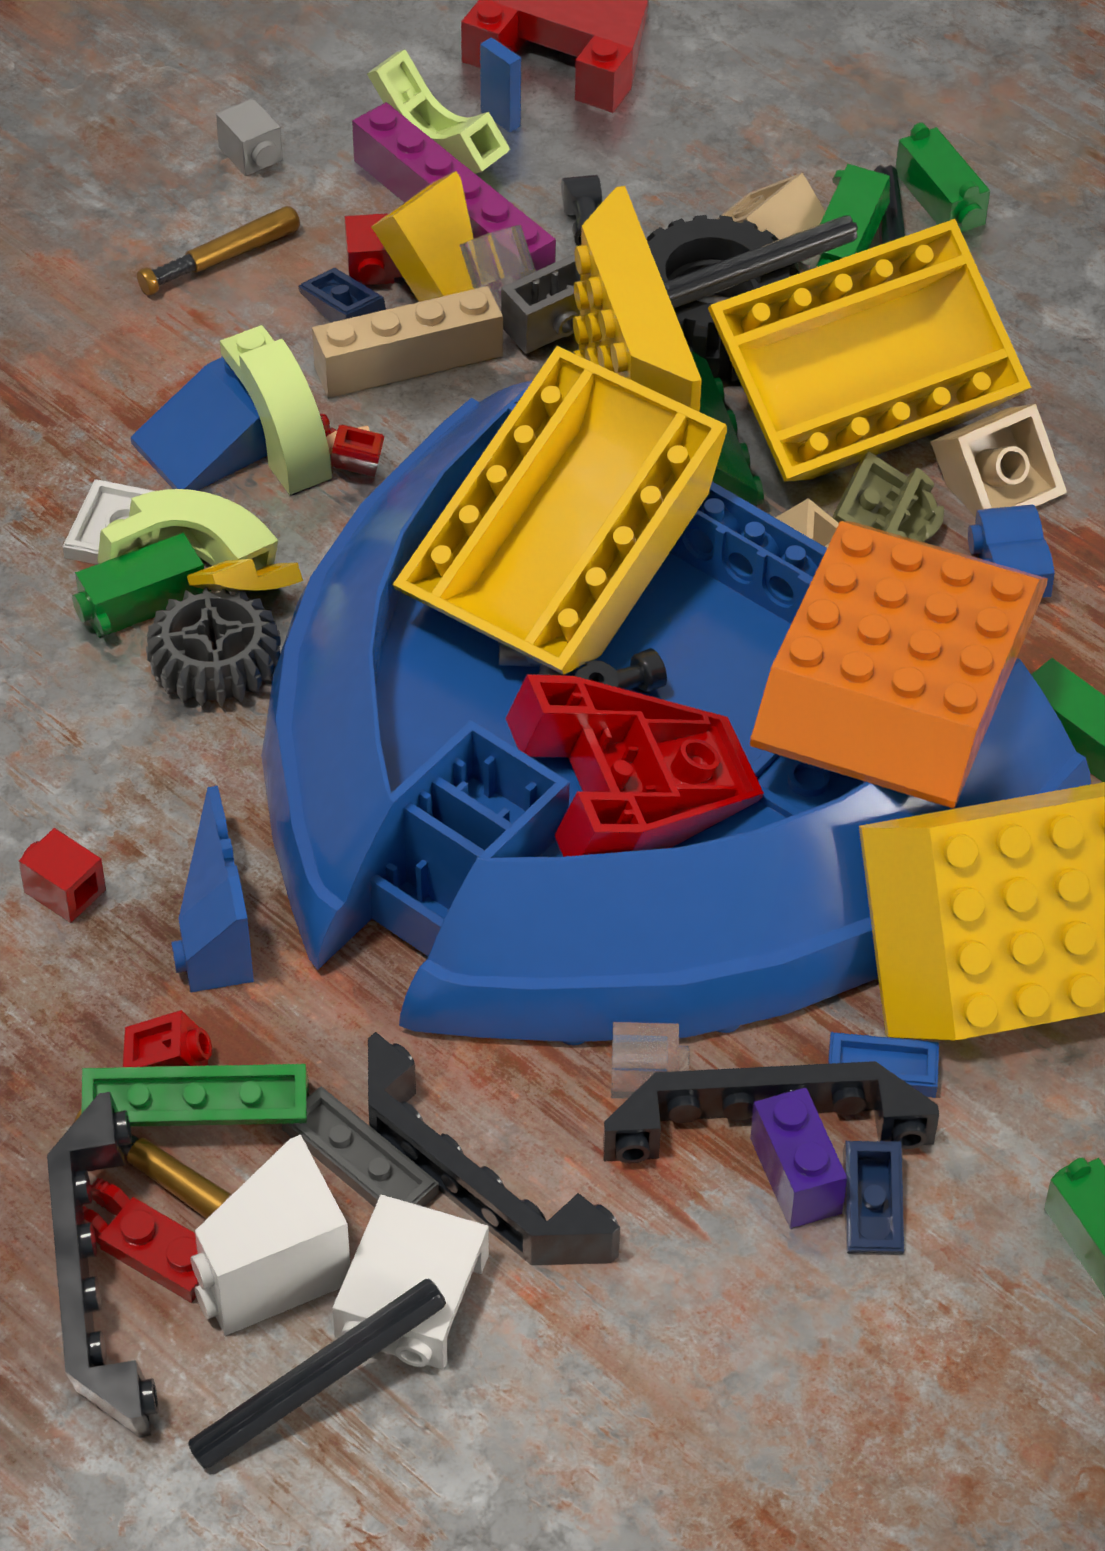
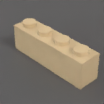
[312,286,503,398]

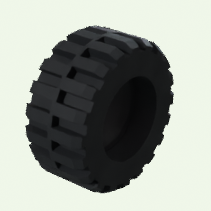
[647,215,800,383]

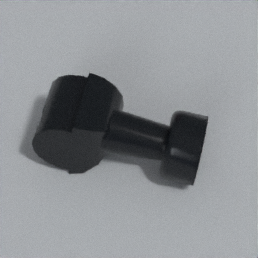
[561,175,602,246]
[575,648,667,692]

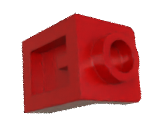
[123,1010,212,1067]

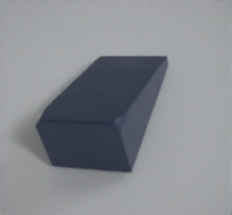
[298,268,386,323]
[843,1141,904,1253]

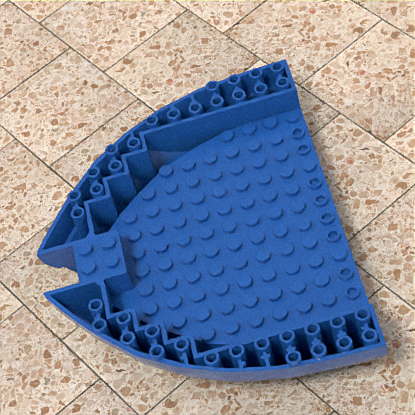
[261,380,1091,1045]

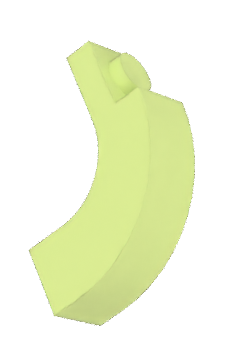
[367,49,511,174]
[220,325,332,495]
[97,489,278,570]

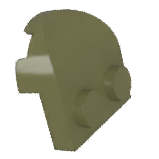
[832,451,944,543]

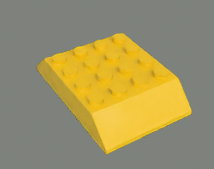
[572,186,702,412]
[708,219,1031,481]
[392,346,727,675]
[859,782,1105,1040]

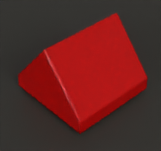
[330,424,385,477]

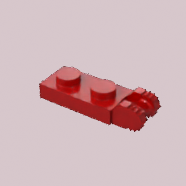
[83,1178,199,1303]

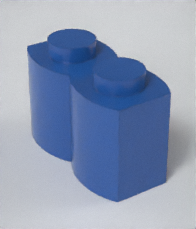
[968,504,1055,598]

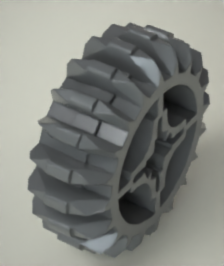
[146,587,281,708]

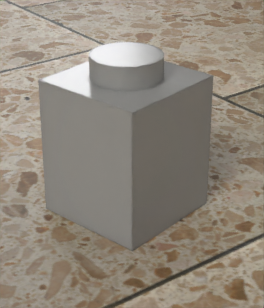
[216,98,283,176]

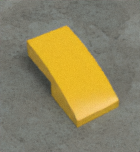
[187,559,303,592]

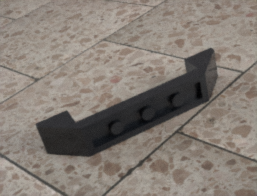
[368,1032,620,1265]
[603,1061,939,1164]
[47,1092,159,1437]

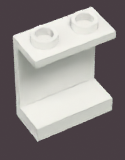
[332,1195,489,1370]

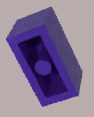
[750,1088,847,1229]

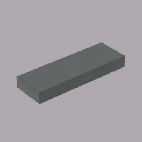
[282,1086,439,1207]

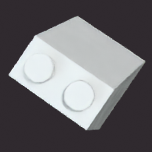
[190,1135,350,1336]

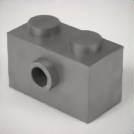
[501,254,581,354]

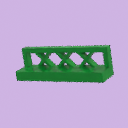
[81,1064,309,1127]

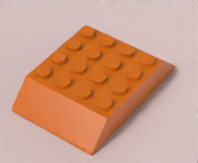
[750,521,1048,809]

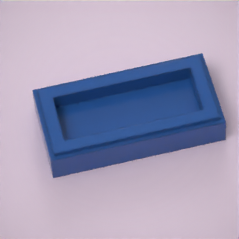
[480,37,521,133]
[828,1032,939,1098]

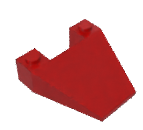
[461,0,649,113]
[505,674,764,857]

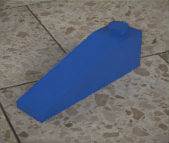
[171,786,254,993]

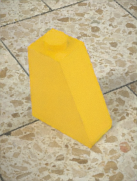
[371,171,484,302]

